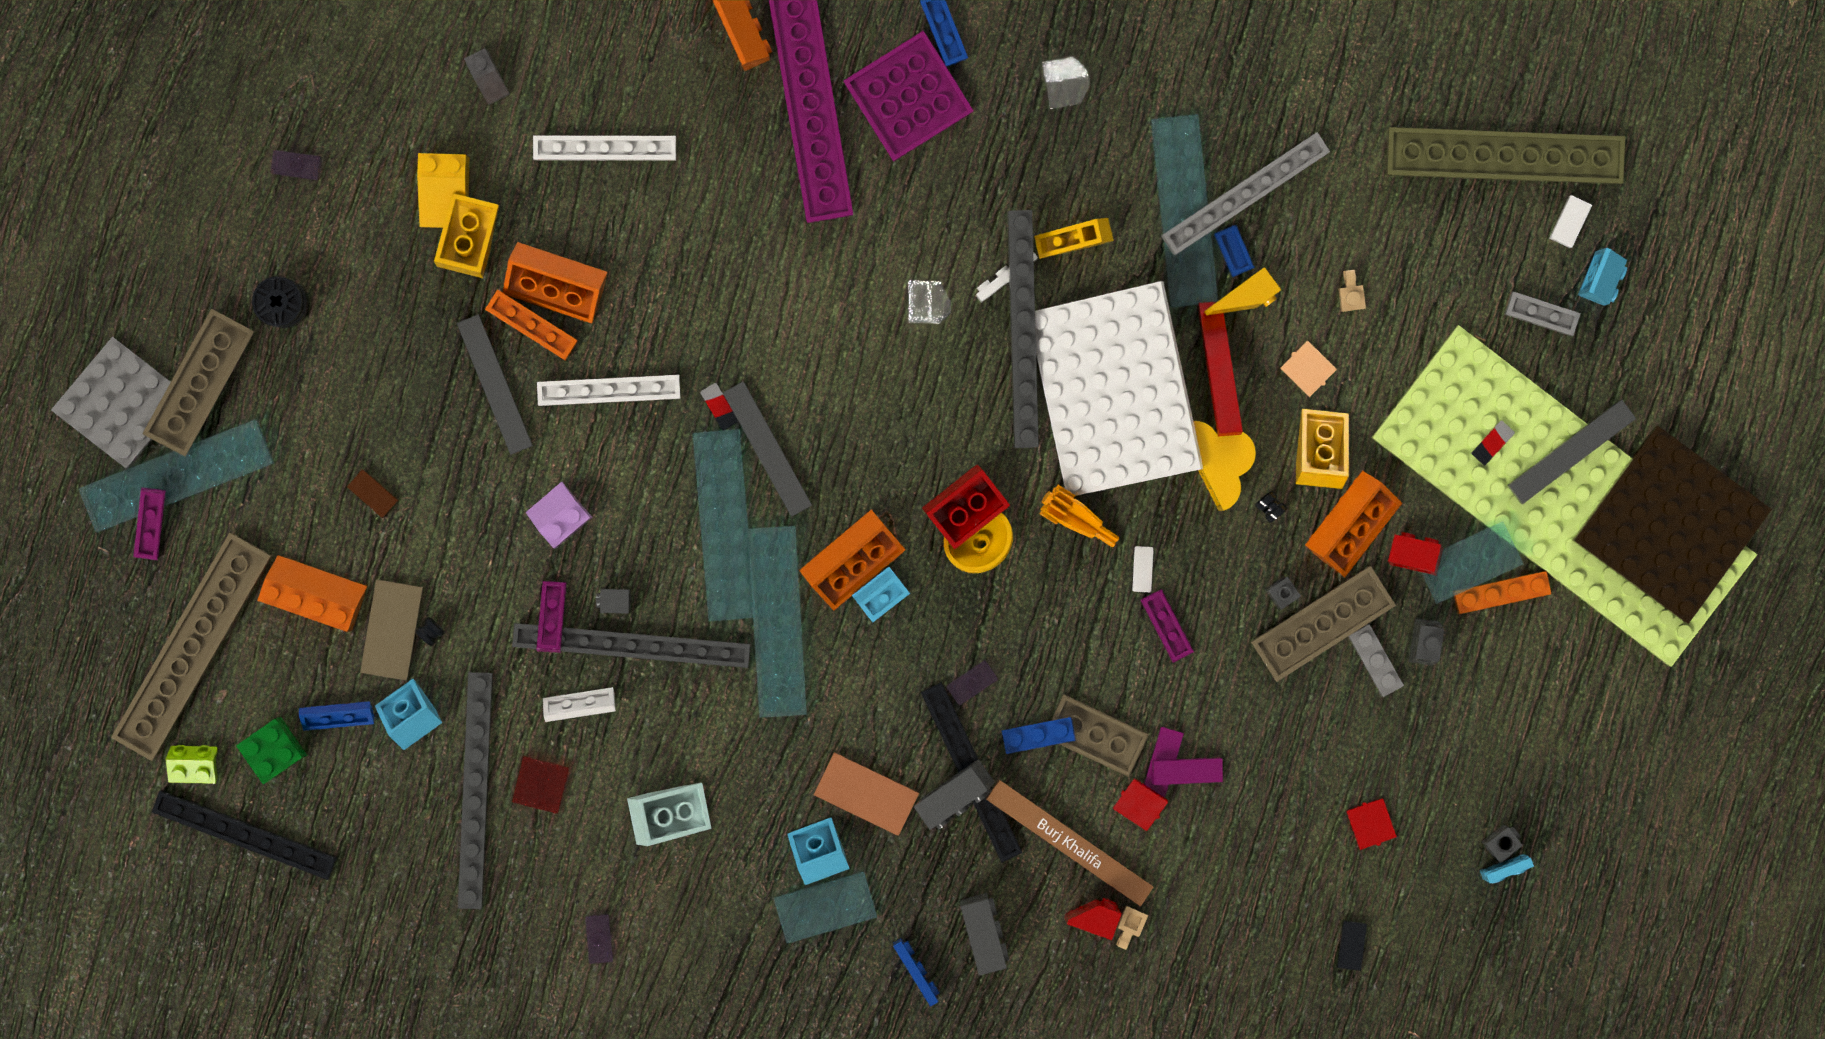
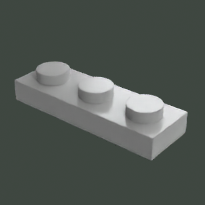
[1504,291,1581,336]
[1348,624,1404,697]

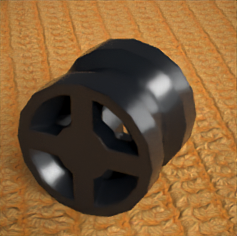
[415,617,445,647]

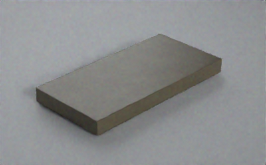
[360,579,424,681]
[1051,694,1149,777]

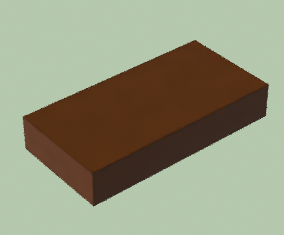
[347,469,399,518]

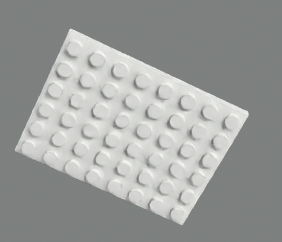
[1035,281,1203,496]

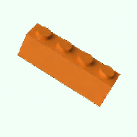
[712,0,772,71]
[502,242,607,323]
[1305,471,1402,577]
[799,510,905,611]
[257,555,368,632]

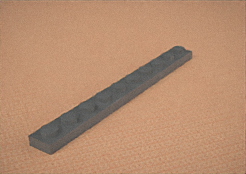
[1007,210,1039,448]
[512,623,751,668]
[458,672,493,909]

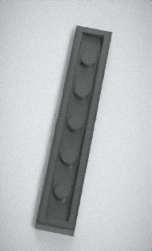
[457,314,533,455]
[723,381,812,517]
[1507,400,1636,504]

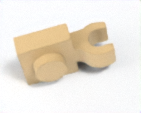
[1338,270,1366,312]
[1116,906,1148,950]

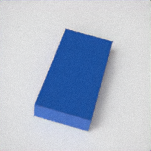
[1214,225,1255,277]

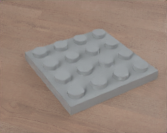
[51,337,170,470]

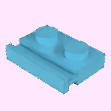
[852,567,910,622]
[1480,854,1534,884]

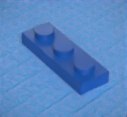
[920,0,968,67]
[299,701,375,731]
[1002,717,1076,754]
[893,938,940,1007]

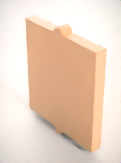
[1280,340,1337,397]

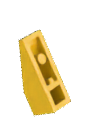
[1034,218,1114,259]
[1204,267,1281,316]

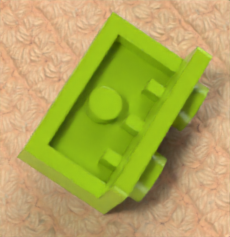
[165,745,218,784]

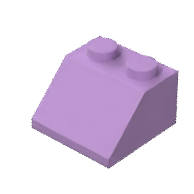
[526,482,593,549]

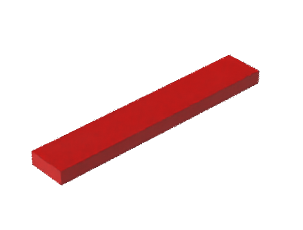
[1197,302,1243,437]

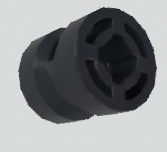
[1255,490,1288,523]

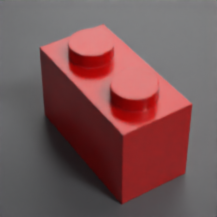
[1388,532,1443,576]

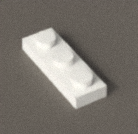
[976,252,1038,303]
[543,687,616,722]

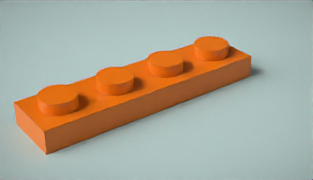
[485,289,578,361]
[1453,571,1551,614]

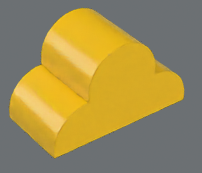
[1193,421,1256,511]

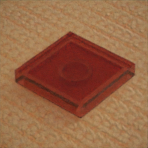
[512,756,570,814]

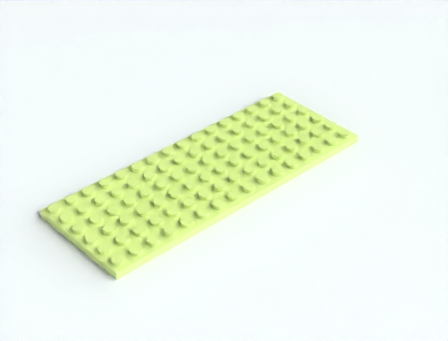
[1371,325,1757,667]

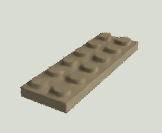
[142,309,254,457]
[1251,566,1396,682]

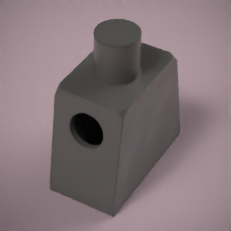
[1408,618,1444,666]

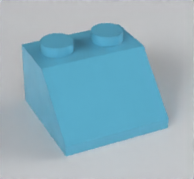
[1578,248,1627,306]
[375,679,442,750]
[787,818,850,885]

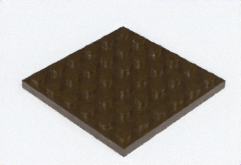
[1572,426,1772,624]

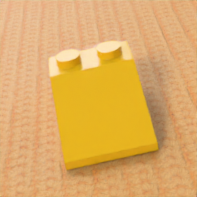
[417,153,470,228]
[434,193,499,278]
[1296,409,1349,489]

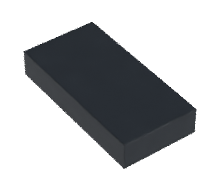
[1336,920,1367,971]

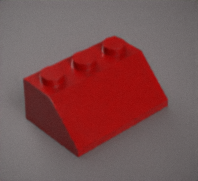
[922,464,1010,550]

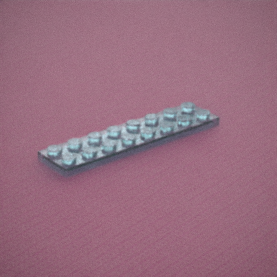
[1150,114,1218,308]
[78,420,274,533]
[693,429,756,621]
[748,526,807,718]

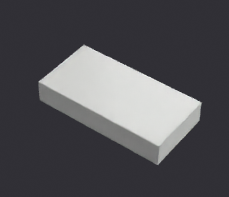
[1549,195,1592,248]

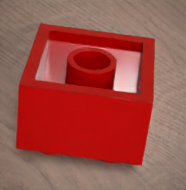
[1064,898,1122,940]

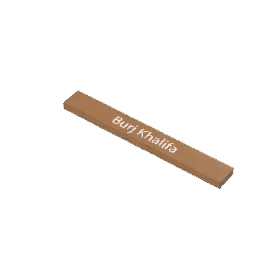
[986,780,1153,907]

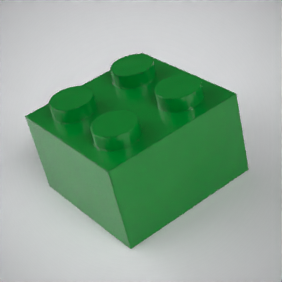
[236,717,307,785]

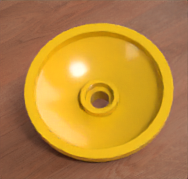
[944,513,1013,573]

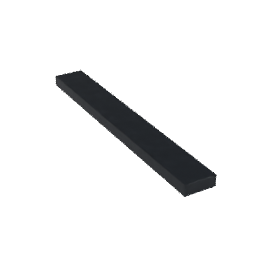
[921,682,1023,863]
[151,790,338,880]

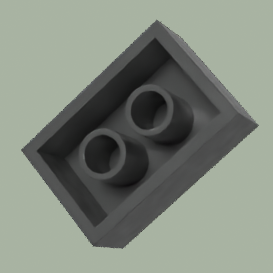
[914,759,995,830]
[959,893,1010,976]

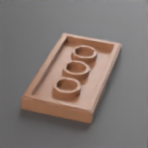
[814,752,919,836]

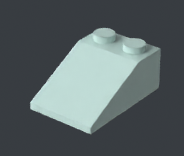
[627,783,711,846]

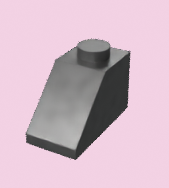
[464,48,510,105]

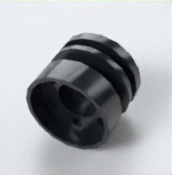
[252,276,310,329]

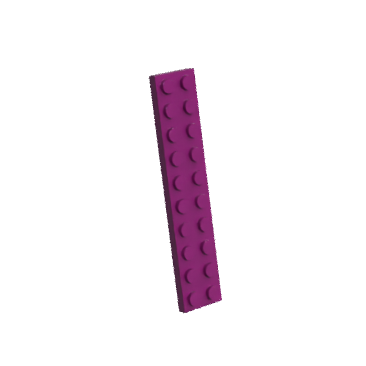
[769,0,854,224]

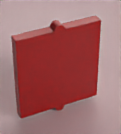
[1113,778,1169,831]
[1346,798,1397,850]

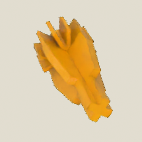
[1039,485,1119,547]

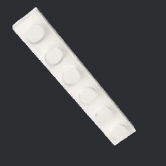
[533,136,676,161]
[537,375,681,406]

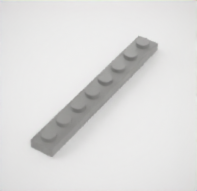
[1161,132,1330,255]

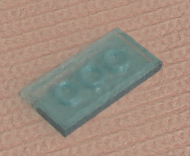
[1422,522,1524,604]
[773,871,877,944]

